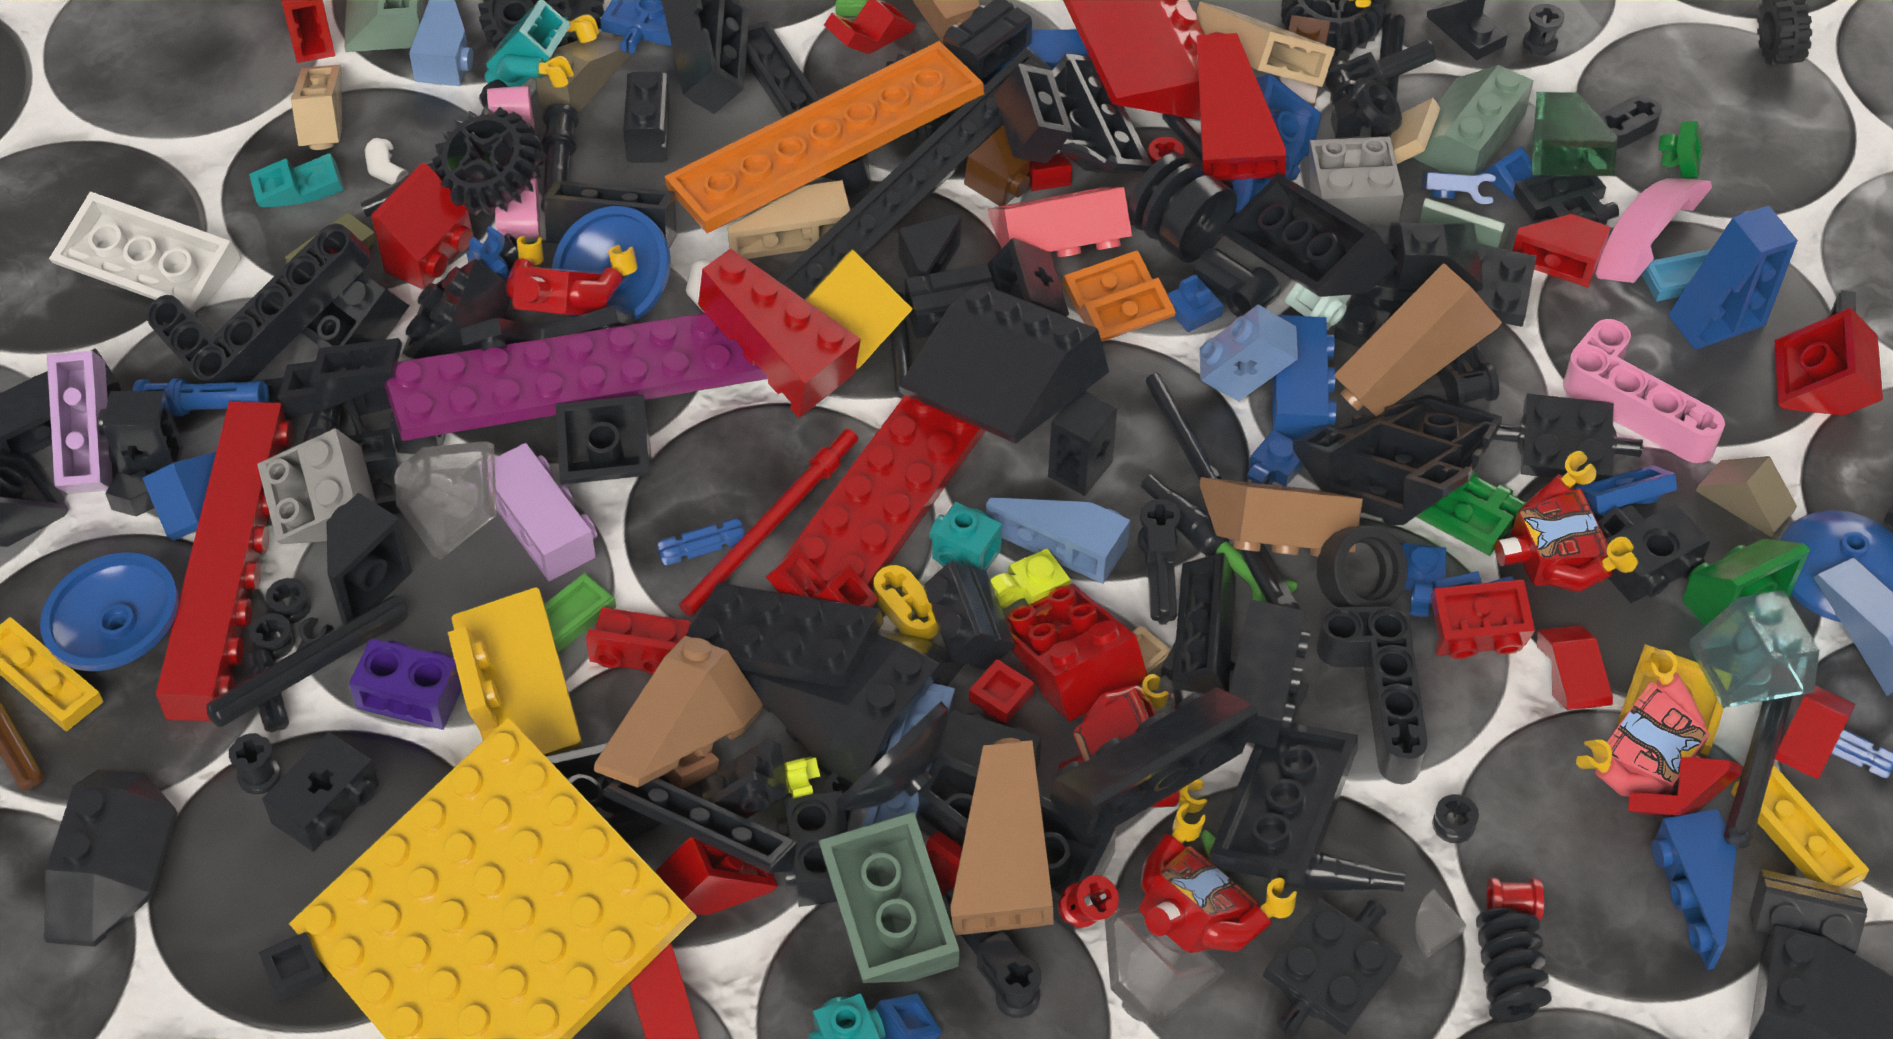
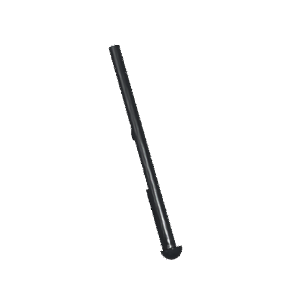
[1146,373,1301,610]

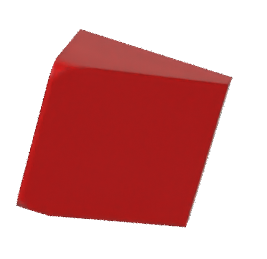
[1028,153,1072,192]

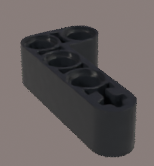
[1317,606,1427,785]

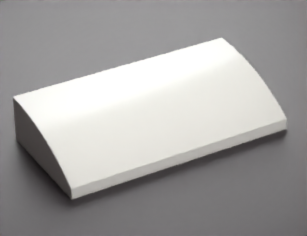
[49,192,241,312]

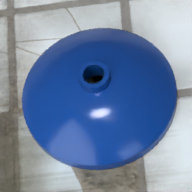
[552,206,671,321]
[1780,510,1893,622]
[40,552,179,671]

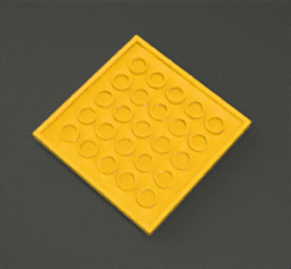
[289,717,697,1039]

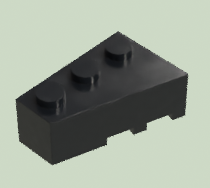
[661,0,750,114]

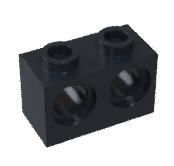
[776,791,849,907]

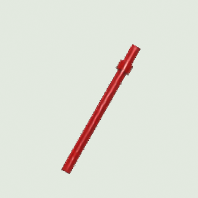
[679,429,858,617]

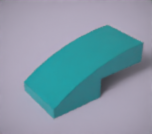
[249,153,344,207]

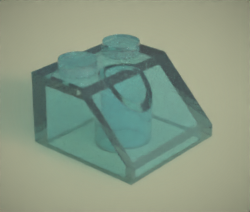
[1689,590,1820,708]

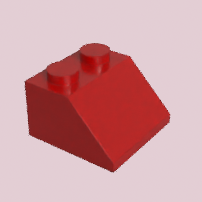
[371,163,473,290]
[1774,308,1883,416]

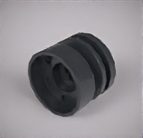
[1128,152,1237,263]

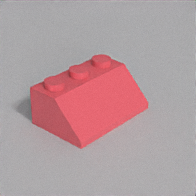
[988,187,1132,257]

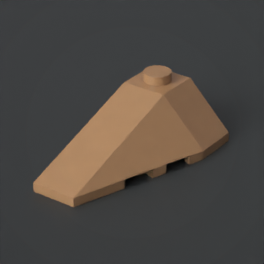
[594,635,763,788]

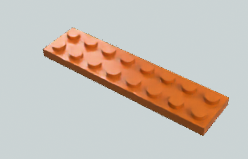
[664,41,984,234]

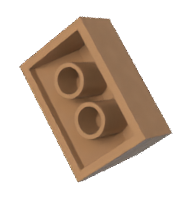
[1200,477,1362,557]

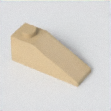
[291,64,342,150]
[727,180,850,259]

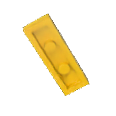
[0,617,103,732]
[1731,765,1869,888]

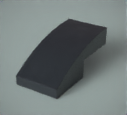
[347,428,407,514]

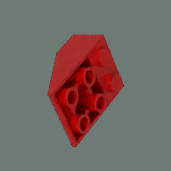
[1005,583,1148,722]

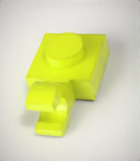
[990,548,1071,609]
[784,757,820,798]

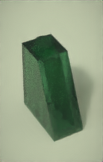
[1532,92,1617,176]

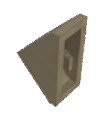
[1696,456,1797,538]

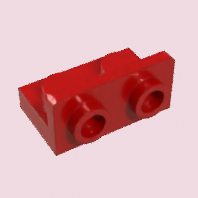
[1430,580,1535,659]
[586,607,691,675]

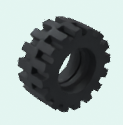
[1757,0,1812,65]

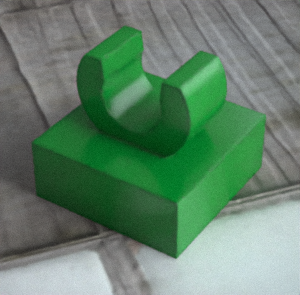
[1658,121,1703,178]

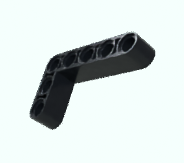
[147,223,370,384]

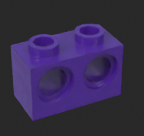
[349,638,462,730]

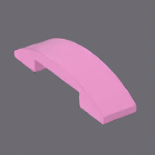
[1596,178,1712,283]

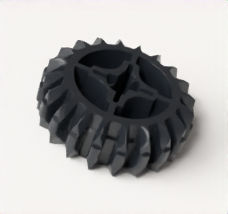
[1281,0,1385,56]
[431,106,545,216]

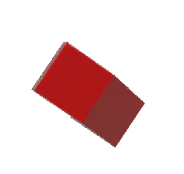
[824,0,916,55]
[766,547,879,607]
[1537,625,1613,710]
[1775,684,1856,780]
[1628,757,1742,818]

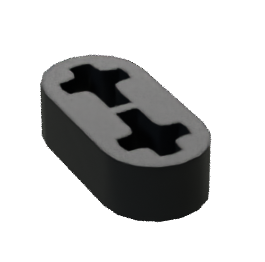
[1592,96,1662,150]

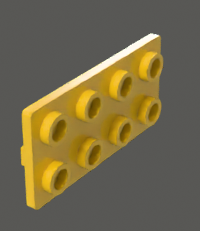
[448,587,582,757]

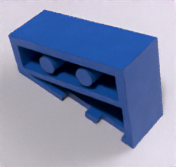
[1668,206,1798,350]

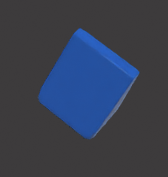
[1481,146,1541,200]
[874,993,942,1039]

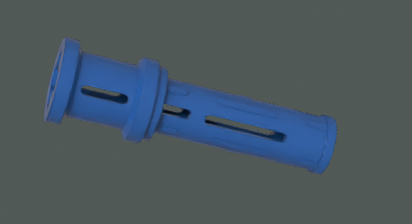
[132,378,269,417]

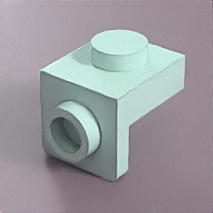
[1284,282,1351,330]

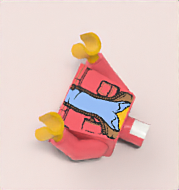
[1576,649,1709,797]

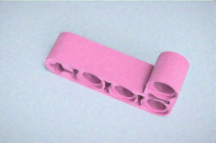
[487,86,541,239]
[1563,319,1725,463]

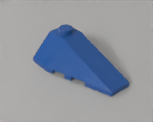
[1232,73,1321,213]

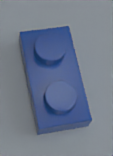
[1575,465,1677,516]

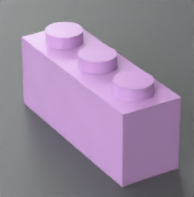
[47,351,113,494]
[479,443,597,582]

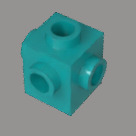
[929,501,1002,571]
[808,994,886,1039]

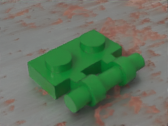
[1416,471,1527,556]

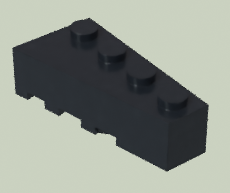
[918,752,1116,934]

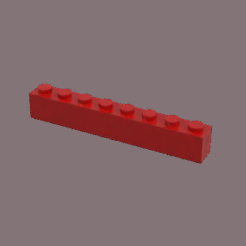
[156,401,293,721]

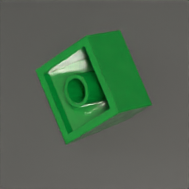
[1682,539,1810,639]

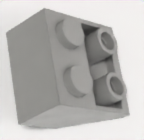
[1309,137,1404,228]
[257,428,376,544]

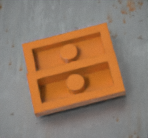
[1061,250,1176,342]

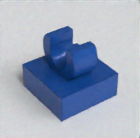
[1167,274,1224,332]

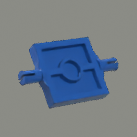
[600,0,672,54]

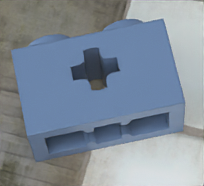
[1199,304,1298,402]

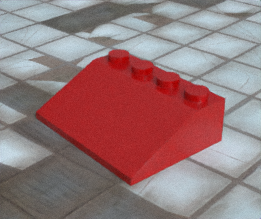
[1063,0,1205,120]

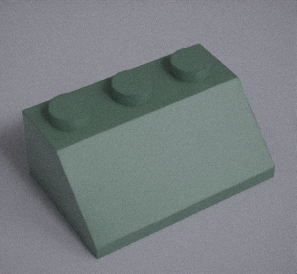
[1411,65,1534,175]
[819,812,960,983]

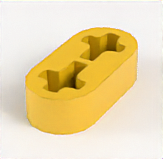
[874,565,939,640]

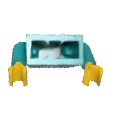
[484,0,599,88]

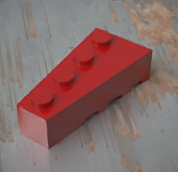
[698,248,861,419]

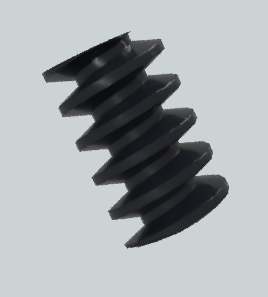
[1476,908,1552,1022]

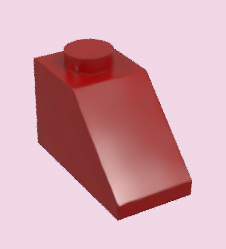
[1512,214,1611,288]
[655,837,778,916]

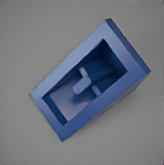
[142,452,216,541]

